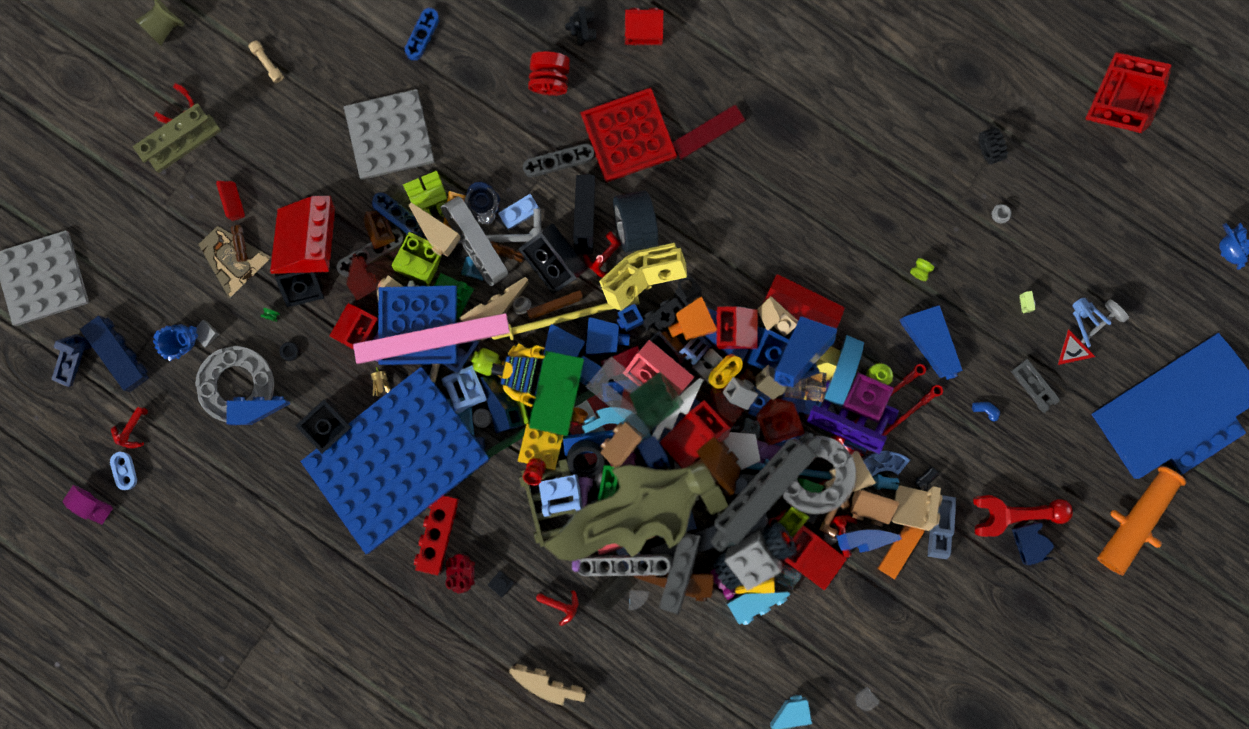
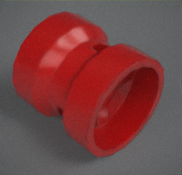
[523,458,546,485]

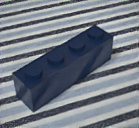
[80,315,149,392]

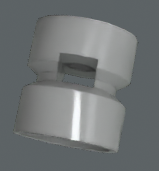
[691,348,723,385]

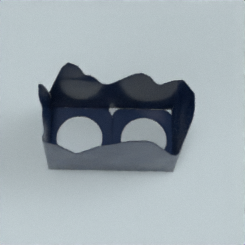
[1012,519,1054,565]

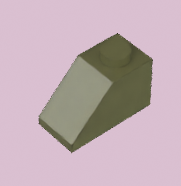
[699,486,728,517]

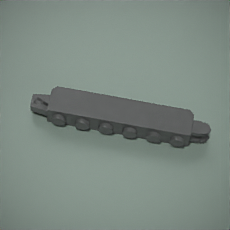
[710,432,821,551]

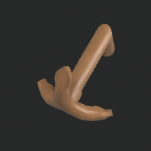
[819,490,850,538]

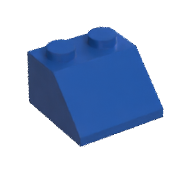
[743,327,789,370]

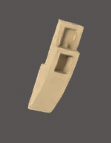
[510,664,586,705]

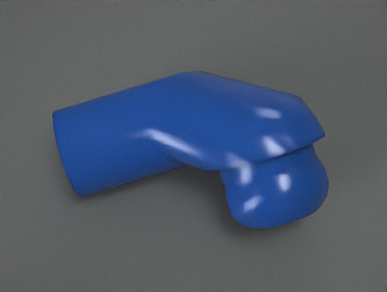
[972,402,1000,421]

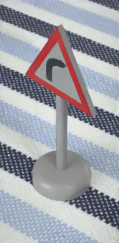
[1057,299,1129,365]

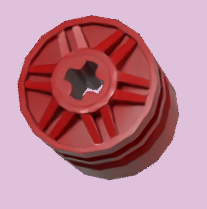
[528,51,570,95]

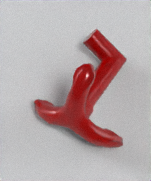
[584,232,621,278]
[111,407,148,448]
[829,515,857,557]
[536,590,579,626]

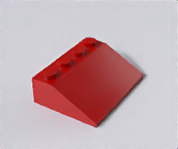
[270,196,335,274]

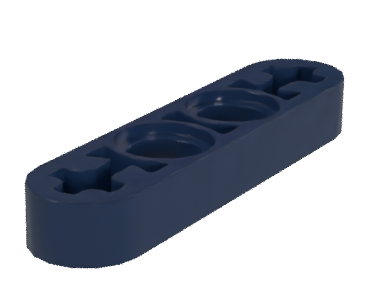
[372,192,428,241]

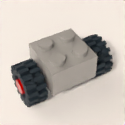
[713,522,796,591]

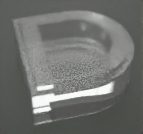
[855,686,880,711]

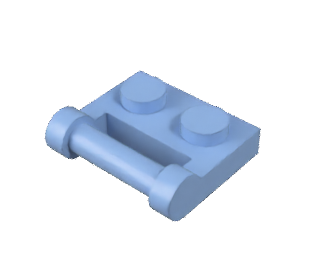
[441,365,487,414]
[539,475,583,517]

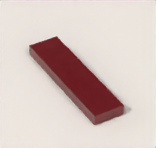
[672,105,745,160]

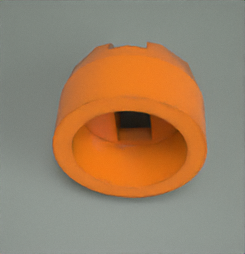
[572,407,588,424]

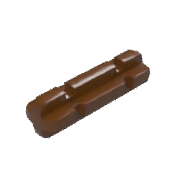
[231,225,248,262]
[490,241,524,262]

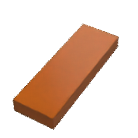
[877,525,925,579]

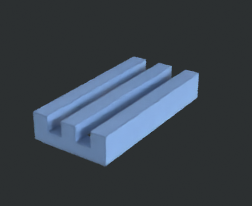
[680,336,712,365]

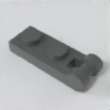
[1010,359,1060,413]

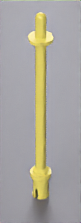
[491,296,640,340]

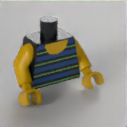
[491,346,545,407]

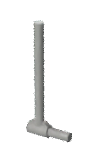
[458,209,543,243]

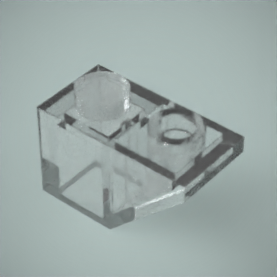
[785,372,827,402]

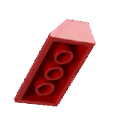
[761,274,845,329]

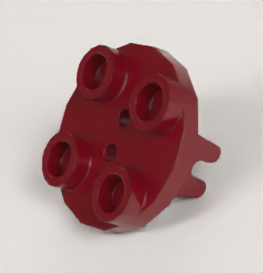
[445,554,475,594]

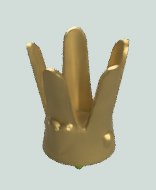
[371,367,392,397]

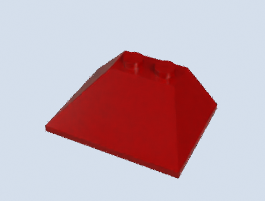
[1086,52,1172,133]

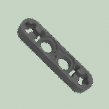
[523,144,594,177]
[337,230,405,277]

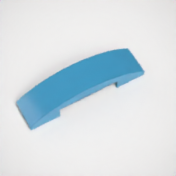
[824,335,864,407]

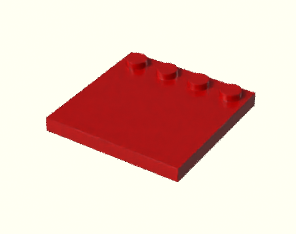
[580,88,677,183]

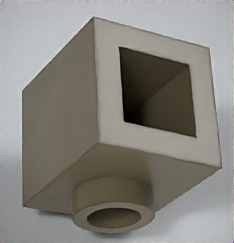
[755,365,787,400]

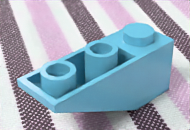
[726,591,790,625]

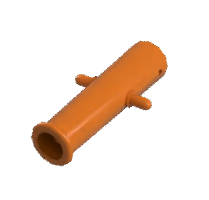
[1097,466,1186,575]

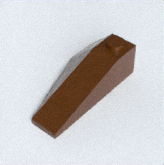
[633,572,713,601]

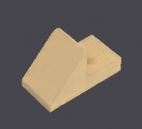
[757,296,798,336]

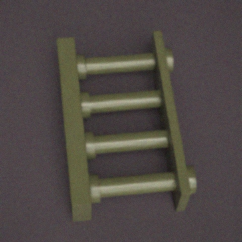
[132,103,221,173]
[519,459,578,547]

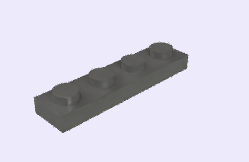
[659,533,702,615]

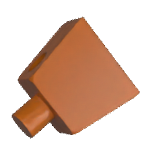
[668,297,717,340]

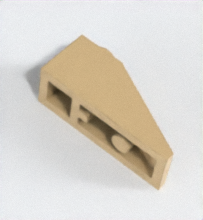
[409,203,461,257]

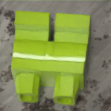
[403,171,448,216]

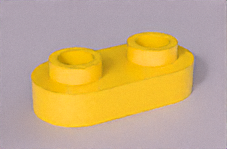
[708,354,743,389]

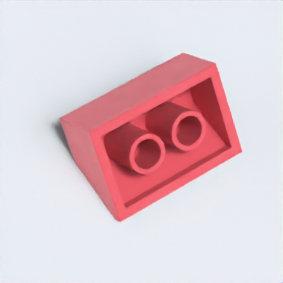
[623,340,694,410]

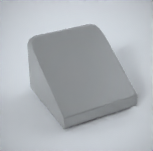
[196,320,220,348]

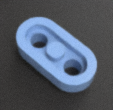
[110,452,137,490]

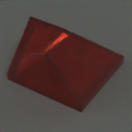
[756,398,805,446]

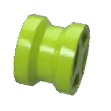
[910,258,934,281]

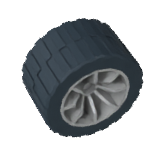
[613,190,658,253]

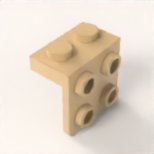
[892,486,942,531]

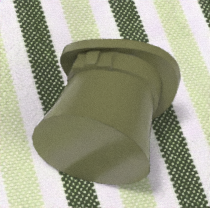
[134,0,185,46]

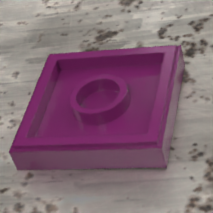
[842,373,894,423]

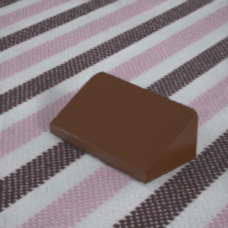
[363,211,395,249]

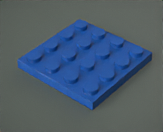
[378,286,457,365]

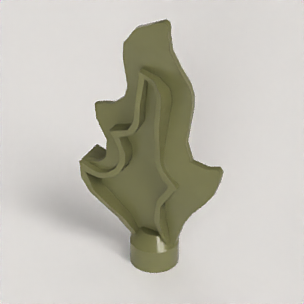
[544,460,716,561]

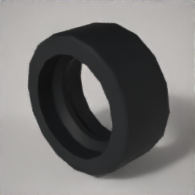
[567,440,605,478]

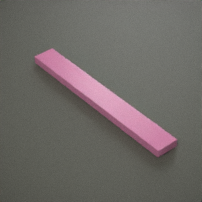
[353,313,510,364]

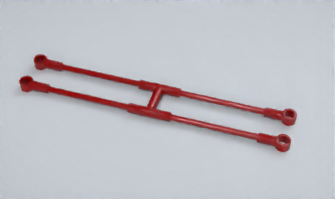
[768,364,943,527]

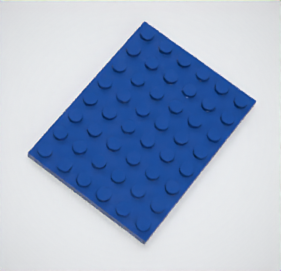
[300,367,490,554]

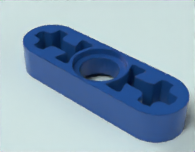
[405,8,439,60]

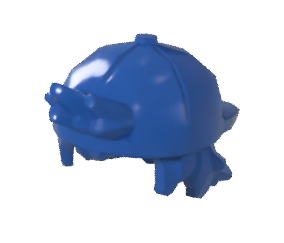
[1219,223,1249,270]
[153,324,198,361]

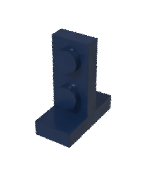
[51,334,92,387]

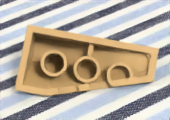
[460,277,529,341]

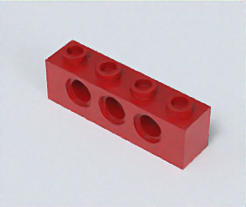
[414,495,459,576]

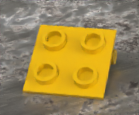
[518,424,563,470]

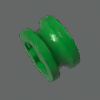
[260,307,280,322]

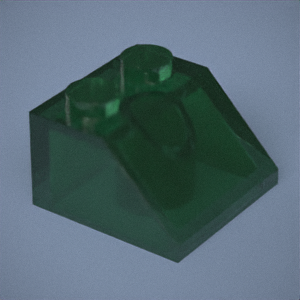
[630,372,684,430]

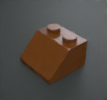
[696,437,741,495]

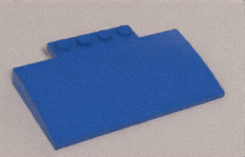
[1092,333,1249,479]

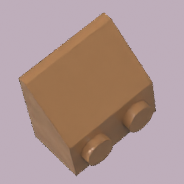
[601,421,644,467]
[848,490,899,527]

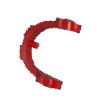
[153,83,194,124]

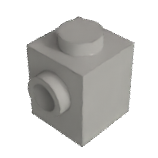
[723,377,758,410]

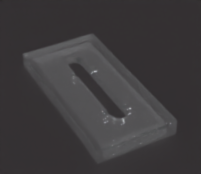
[585,357,670,437]

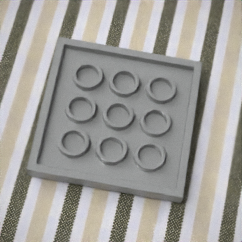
[344,89,435,180]
[0,231,89,326]

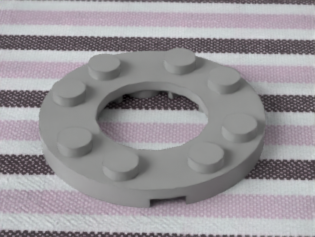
[195,346,274,422]
[783,436,856,514]

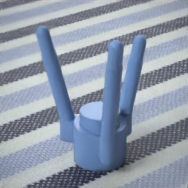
[1073,298,1111,347]

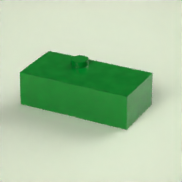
[529,351,584,437]

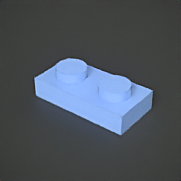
[498,194,540,230]

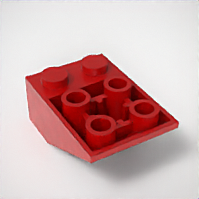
[659,400,730,468]
[783,526,847,591]

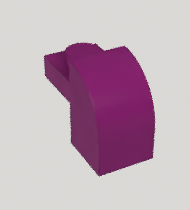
[63,485,113,525]

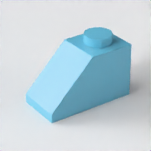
[770,695,812,729]

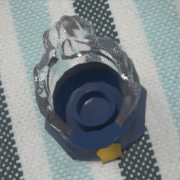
[464,182,500,224]

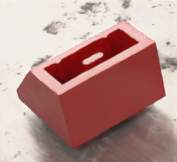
[625,7,663,45]
[330,303,379,349]
[717,307,758,349]

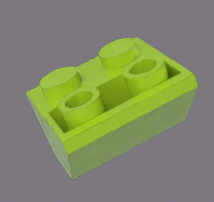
[392,232,442,286]

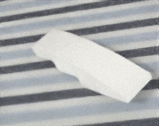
[652,378,703,440]

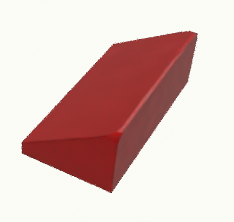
[216,181,245,221]

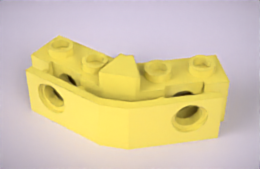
[599,243,687,311]

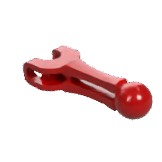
[973,495,1073,537]

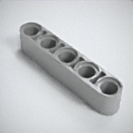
[441,196,508,286]
[578,554,673,576]

